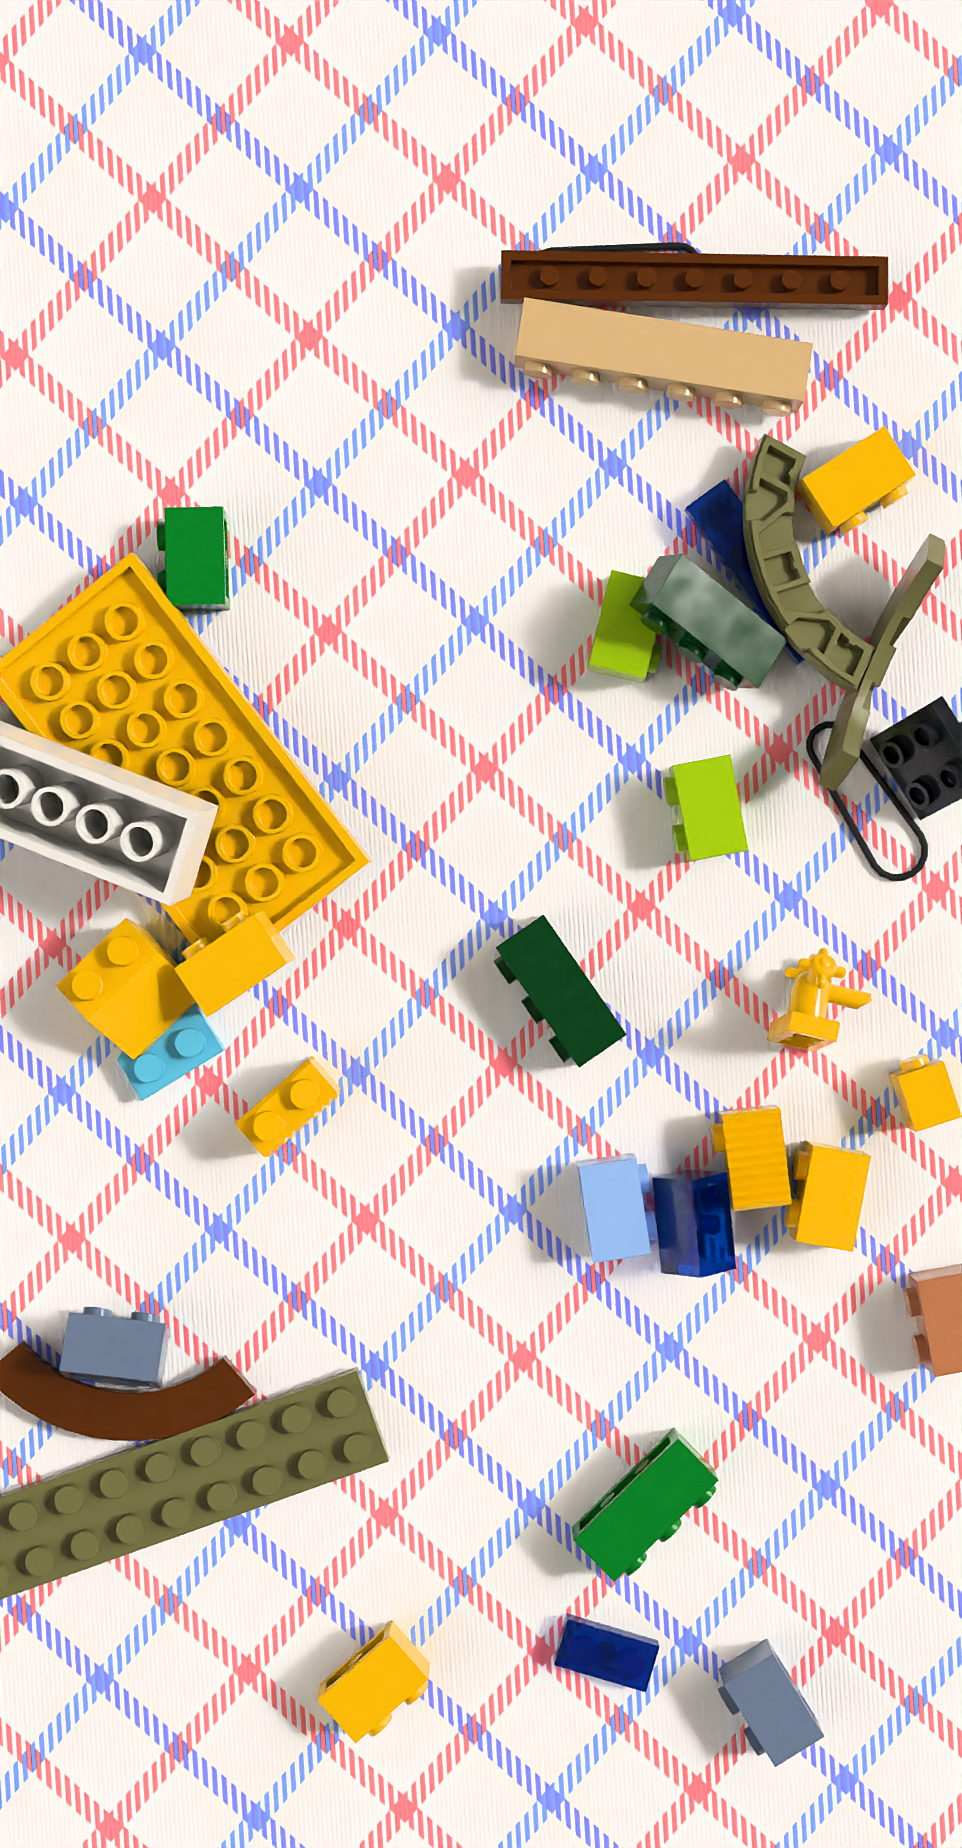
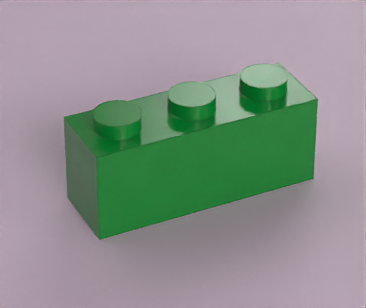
[572,1428,719,1582]

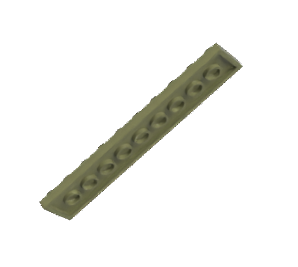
[0,1367,390,1600]

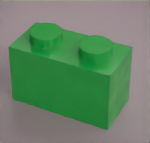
[156,506,230,612]

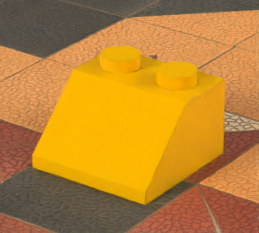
[56,918,196,1060]

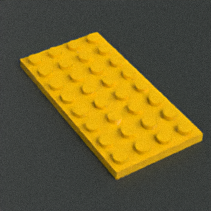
[0,552,372,944]

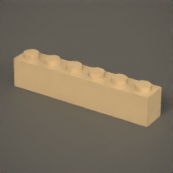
[514,297,813,417]

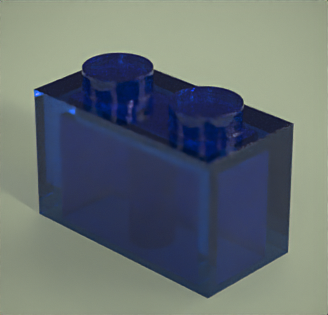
[652,1169,737,1278]

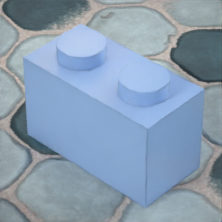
[577,1153,658,1263]

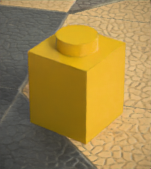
[889,1054,962,1132]

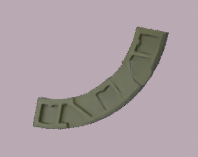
[743,433,875,694]

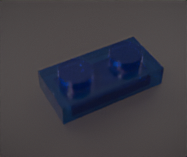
[553,1613,660,1692]

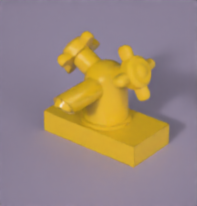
[767,948,872,1052]

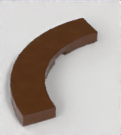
[0,1340,257,1441]

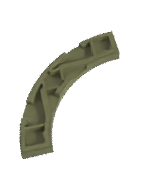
[818,533,946,791]

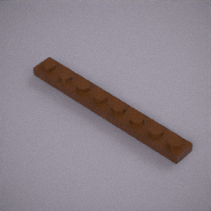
[500,250,888,310]

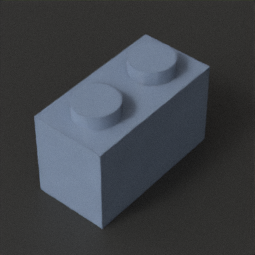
[59,1306,170,1389]
[718,1639,825,1767]

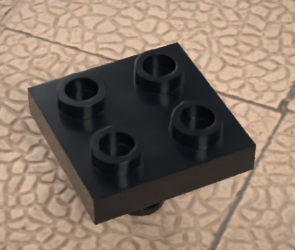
[869,696,962,820]

